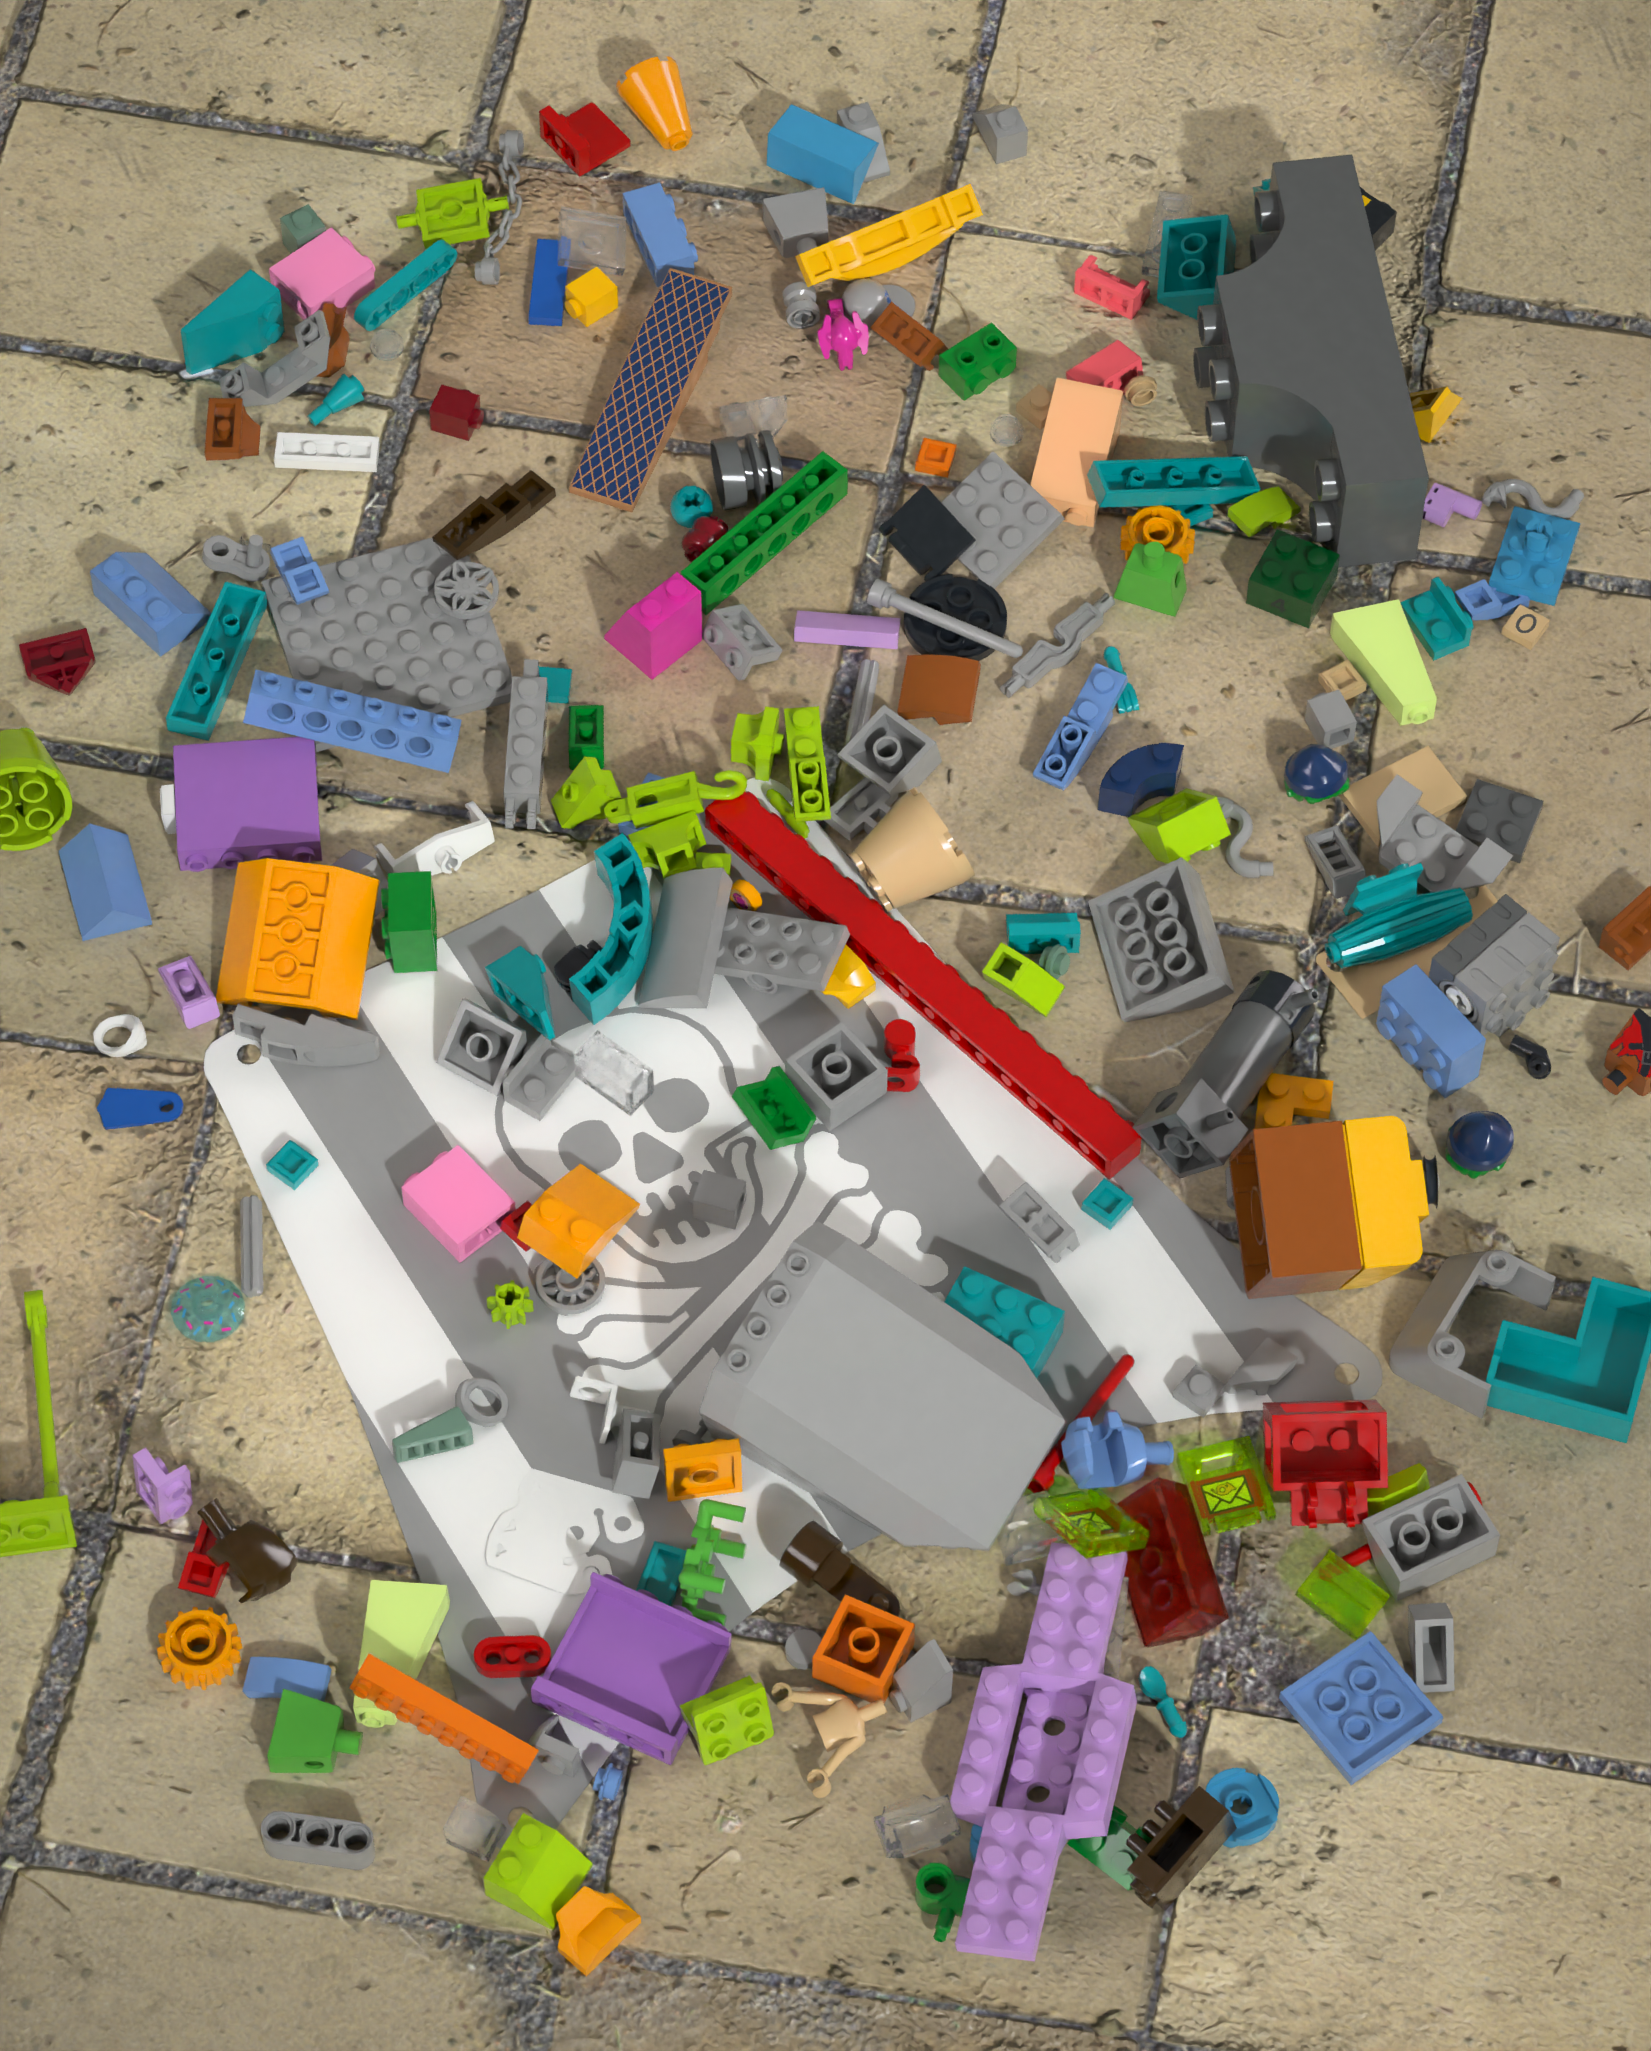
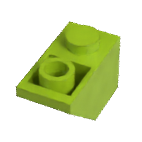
[982,942,1065,1017]

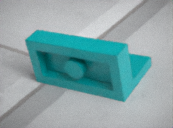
[1006,913,1081,954]

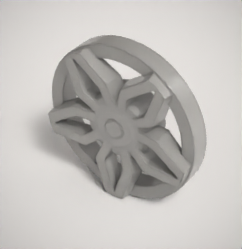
[434,561,499,619]
[536,1258,606,1316]

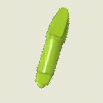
[766,789,810,839]

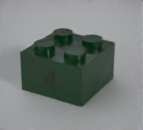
[1246,529,1340,629]

